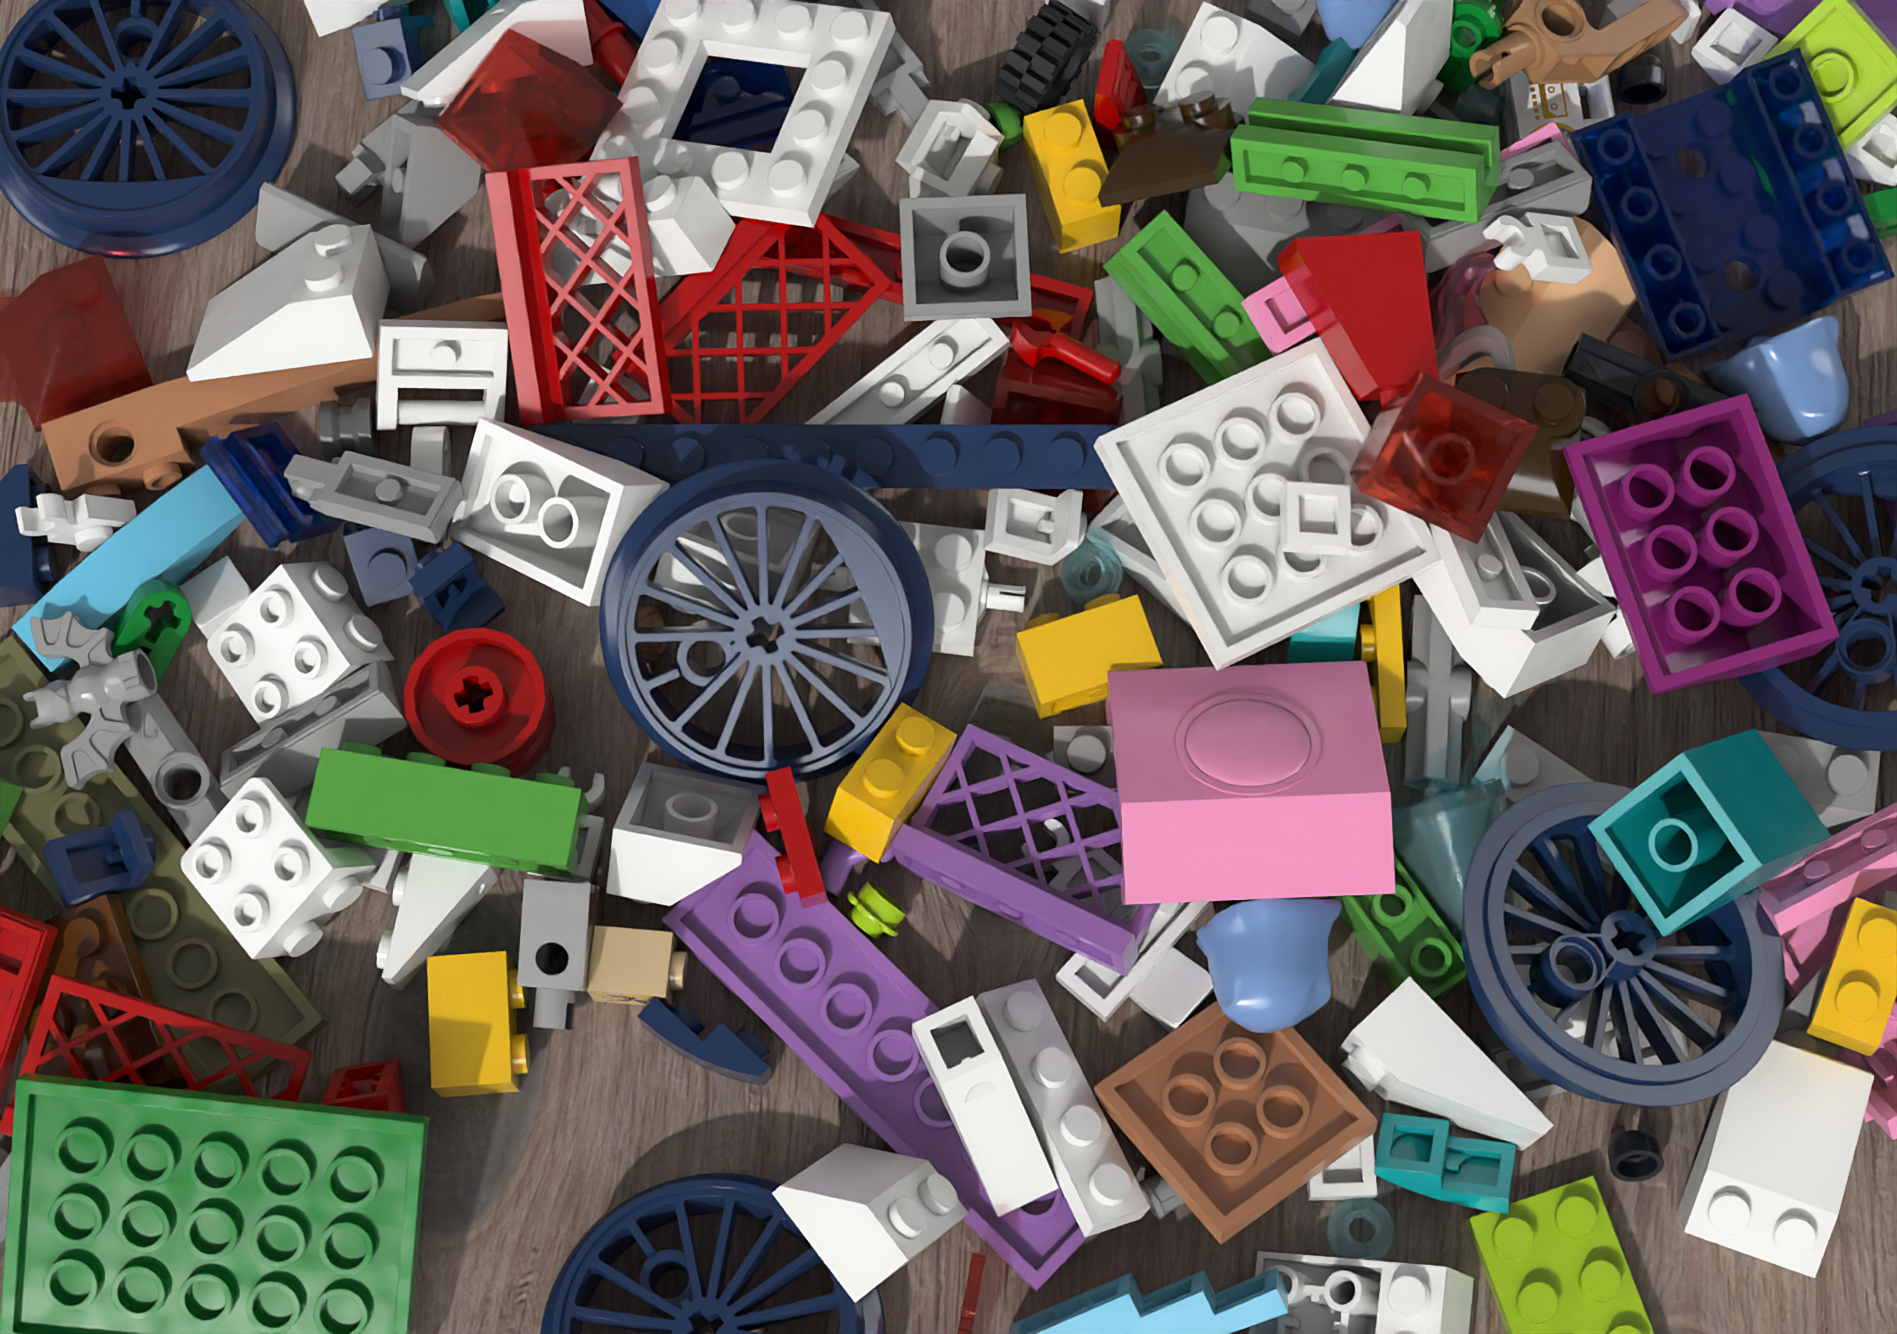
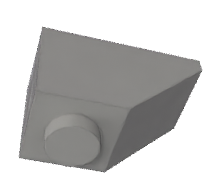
[378,113,488,249]

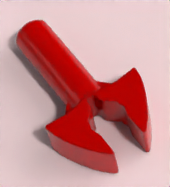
[1010,308,1122,385]

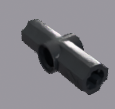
[1561,332,1758,422]

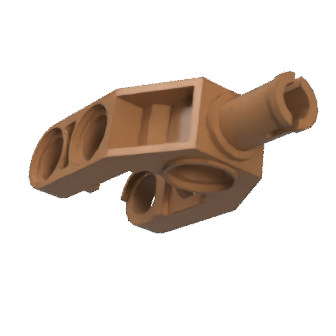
[1470,0,1689,89]

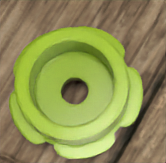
[847,880,907,939]

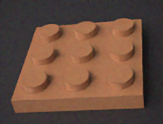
[1094,1000,1378,1244]

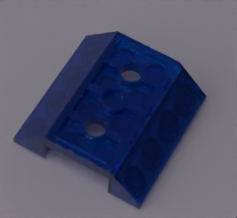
[1569,47,1895,365]

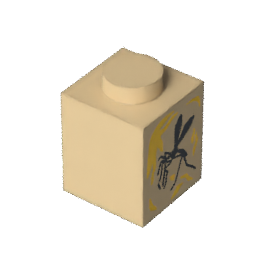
[587,925,688,1008]

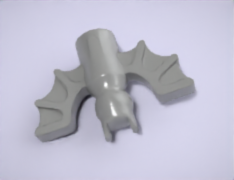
[23,611,157,790]

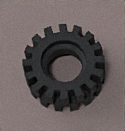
[995,0,1098,115]

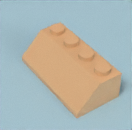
[1406,216,1646,433]

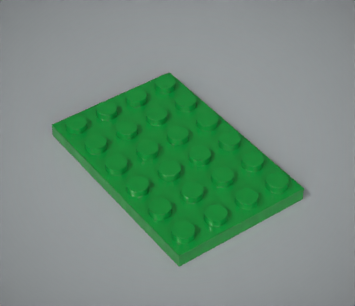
[0,1073,430,1334]

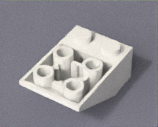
[1249,1251,1474,1334]

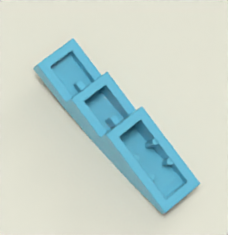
[11,458,259,675]
[1008,1267,1288,1334]

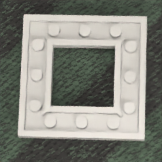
[581,0,896,228]

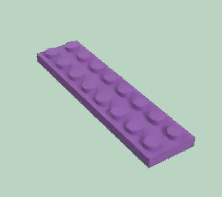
[661,829,1090,1292]

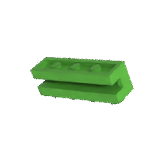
[1230,97,1500,223]
[1102,209,1290,386]
[305,742,589,880]
[1326,855,1468,1003]

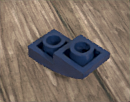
[637,997,773,1086]

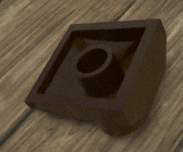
[1098,91,1246,208]
[1439,367,1586,519]

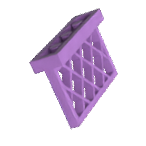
[891,723,1161,977]

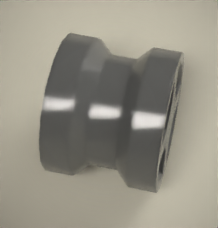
[319,397,380,463]

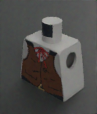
[517,879,606,1030]

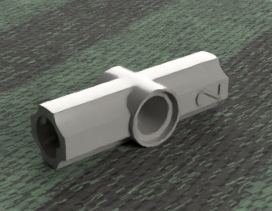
[1094,275,1163,425]
[1401,595,1472,792]
[123,693,230,845]

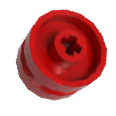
[403,627,556,778]

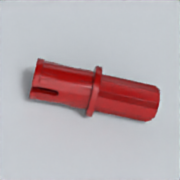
[583,0,638,89]

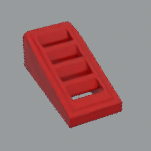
[1092,39,1148,151]

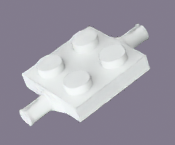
[810,521,1026,657]

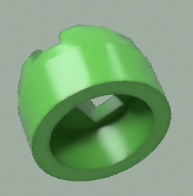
[980,101,1023,151]

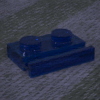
[675,58,794,149]
[199,421,344,549]

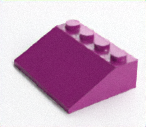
[1562,393,1840,695]

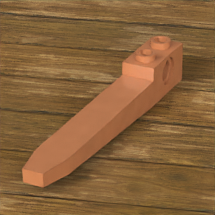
[41,292,509,501]

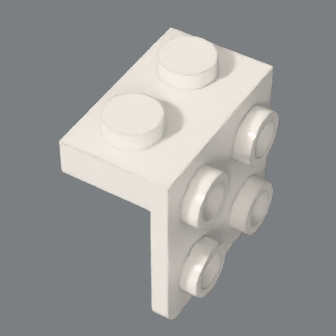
[207,561,395,729]
[181,777,377,959]

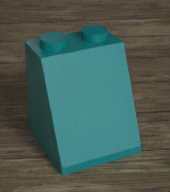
[1587,728,1832,937]

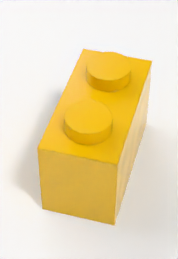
[1022,99,1121,254]
[1015,593,1163,720]
[823,702,957,864]
[1806,897,1897,1057]
[427,951,530,1097]

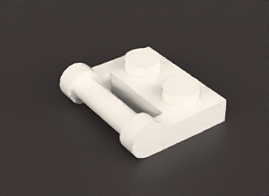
[375,319,508,431]

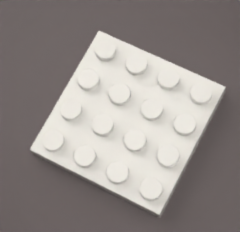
[1094,337,1443,671]

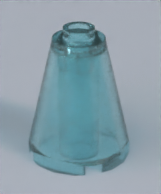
[1391,778,1516,948]

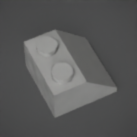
[899,194,1032,321]
[1757,730,1881,836]

